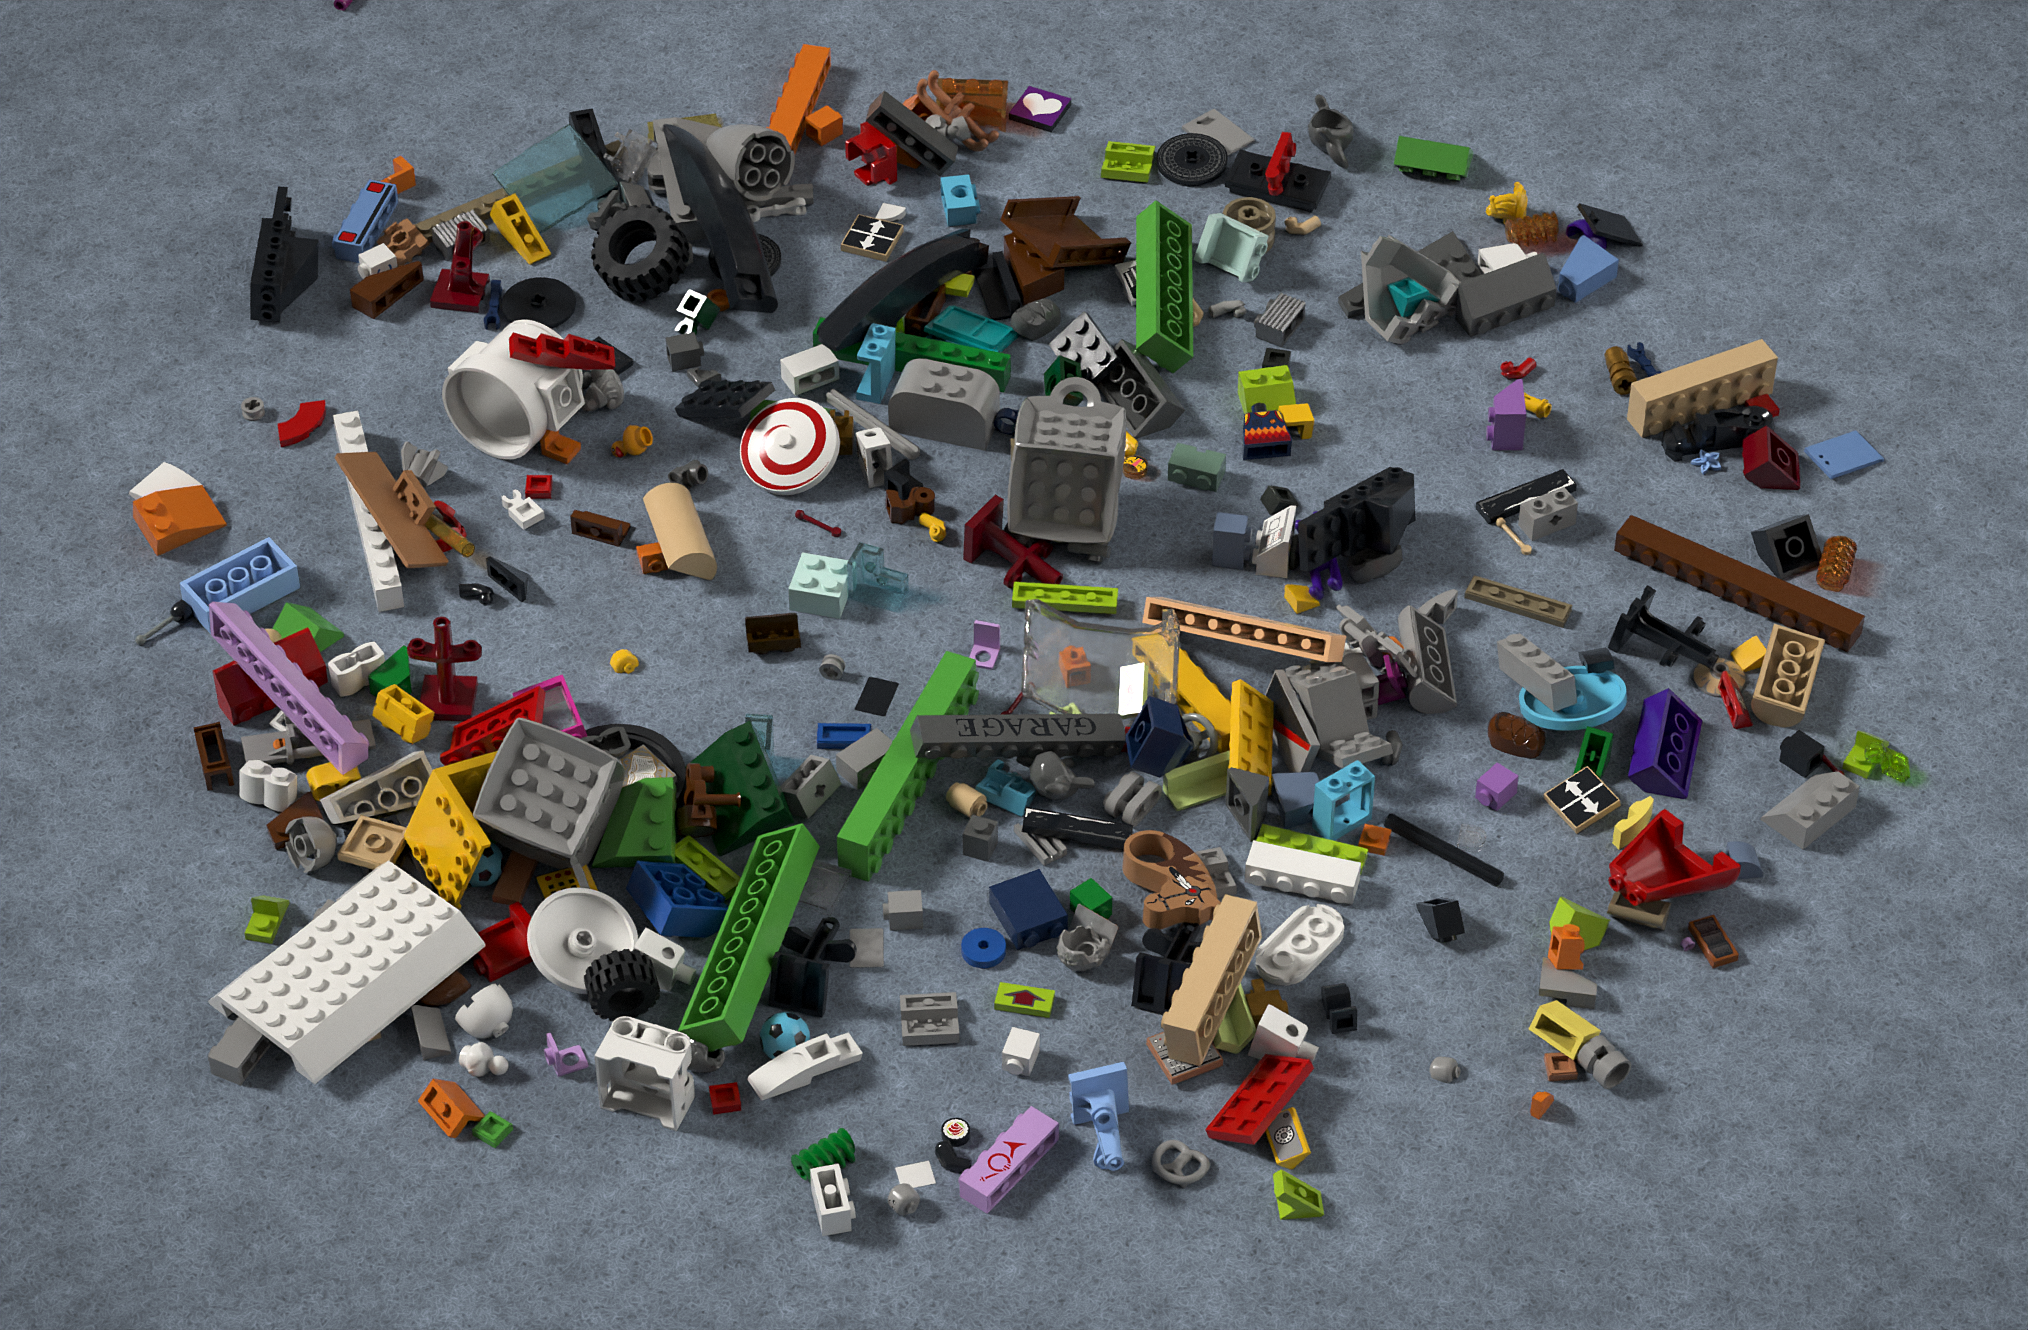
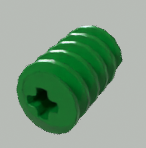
[791,1128,855,1184]

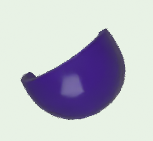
[1565,219,1607,250]

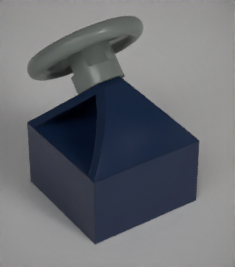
[1125,696,1218,778]

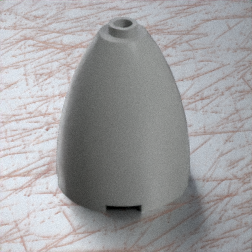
[706,124,795,201]

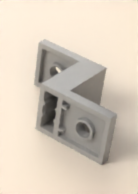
[1285,659,1393,769]

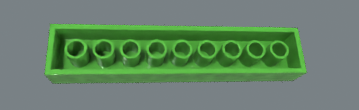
[837,651,979,882]
[678,823,820,1052]

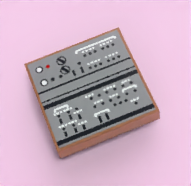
[1146,1032,1223,1085]

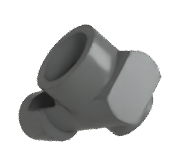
[668,460,708,492]
[1068,543,1111,562]

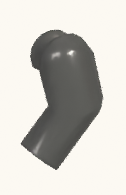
[1381,730,1403,766]

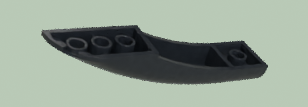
[662,124,778,313]
[817,228,989,352]

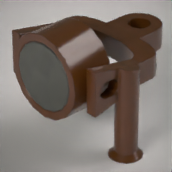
[676,763,741,838]

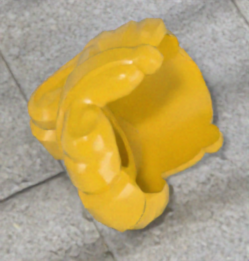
[1485,182,1528,227]

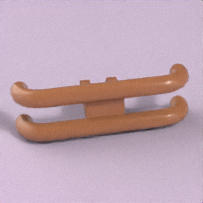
[917,70,999,152]

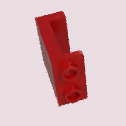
[471,901,533,983]

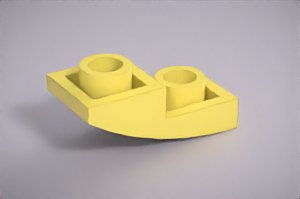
[1612,796,1654,849]

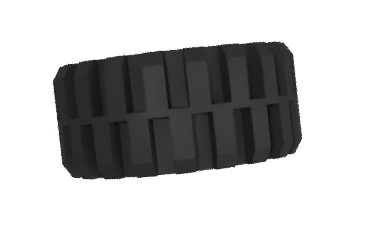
[591,204,690,301]

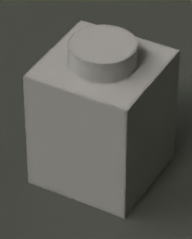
[883,890,923,930]

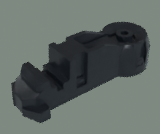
[1661,406,1775,462]

